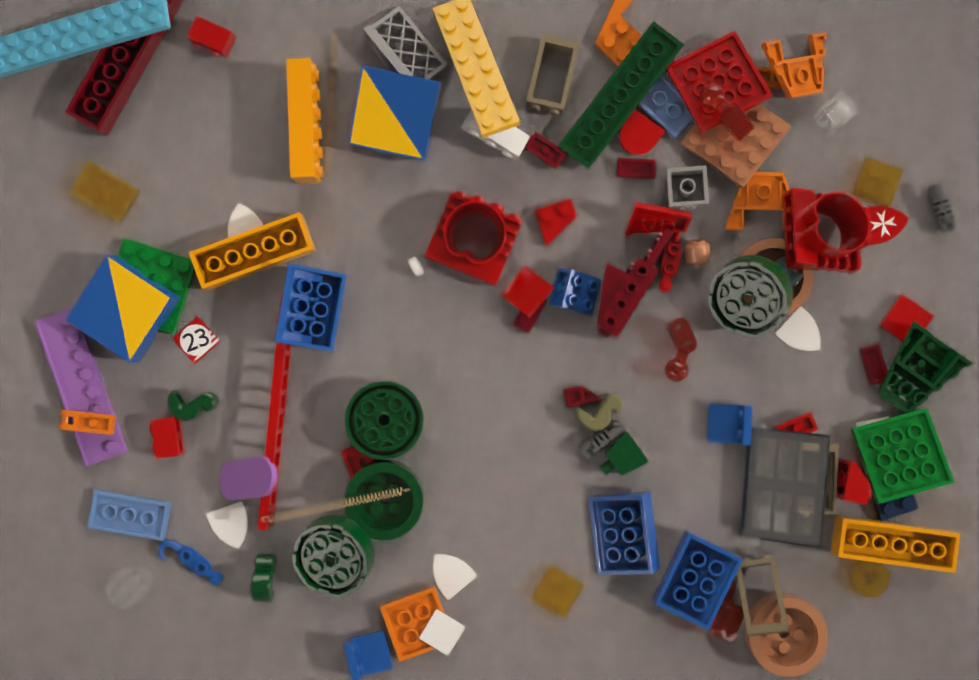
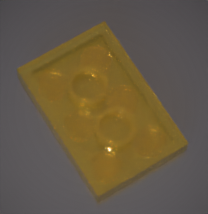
[69,160,141,223]

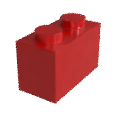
[187,15,236,58]
[149,416,185,459]

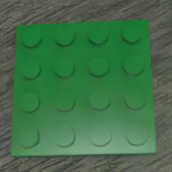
[118,237,195,334]
[851,408,955,504]

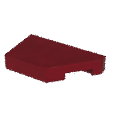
[563,385,602,408]

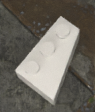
[461,110,530,158]

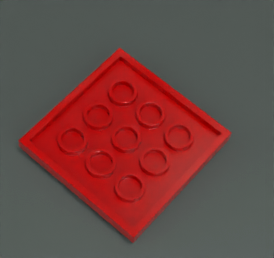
[665,30,773,134]

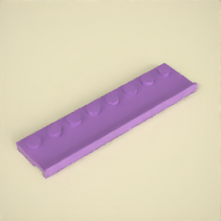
[35,308,128,466]

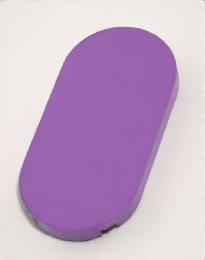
[219,457,277,500]

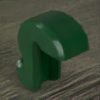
[167,390,219,421]
[250,553,277,603]

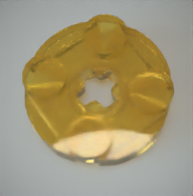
[849,560,891,598]

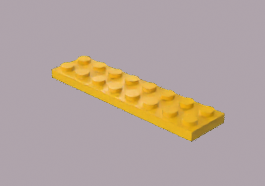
[432,0,520,138]

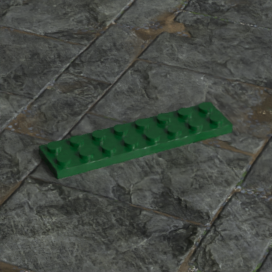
[558,21,684,170]

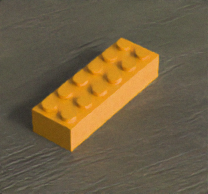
[286,58,324,184]
[189,212,316,291]
[830,514,961,573]

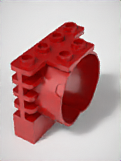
[783,188,872,274]
[424,190,523,287]

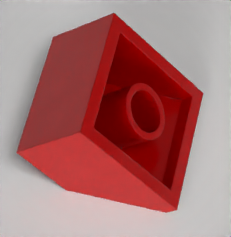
[837,457,872,505]

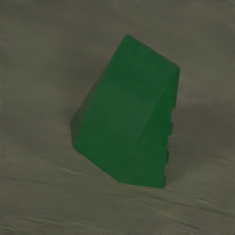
[878,321,973,413]

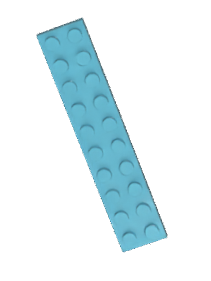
[0,0,171,78]

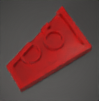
[624,202,692,237]

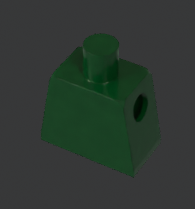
[600,430,649,476]

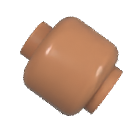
[685,239,710,268]

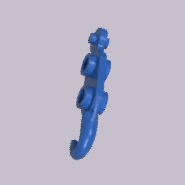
[158,540,223,585]

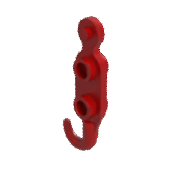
[658,232,682,293]

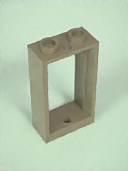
[526,33,580,116]
[791,441,839,517]
[737,555,789,637]

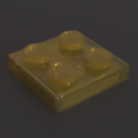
[852,157,904,207]
[531,564,585,618]

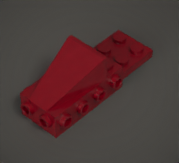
[596,228,673,340]

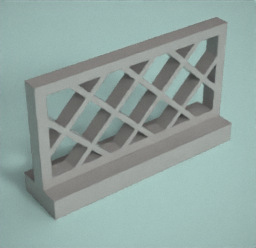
[363,6,447,79]

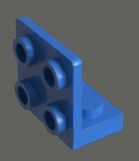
[549,268,601,316]
[707,403,753,446]
[344,630,393,680]

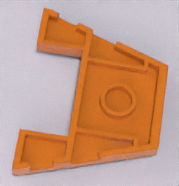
[594,0,642,67]
[761,32,827,99]
[725,172,789,231]

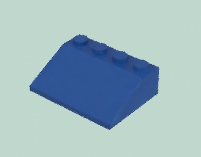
[274,263,347,352]
[588,491,660,575]
[652,530,743,631]

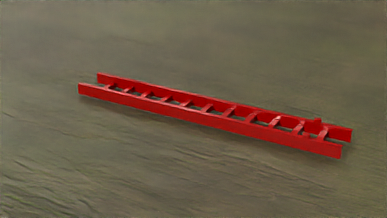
[257,294,292,530]

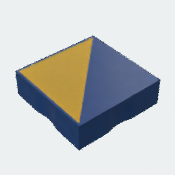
[348,65,442,161]
[66,254,181,364]

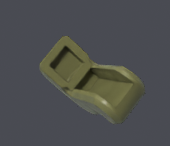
[575,394,623,431]

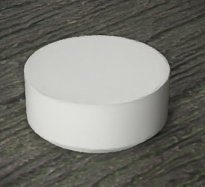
[408,256,424,276]

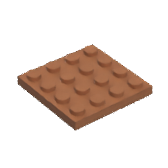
[681,104,792,189]

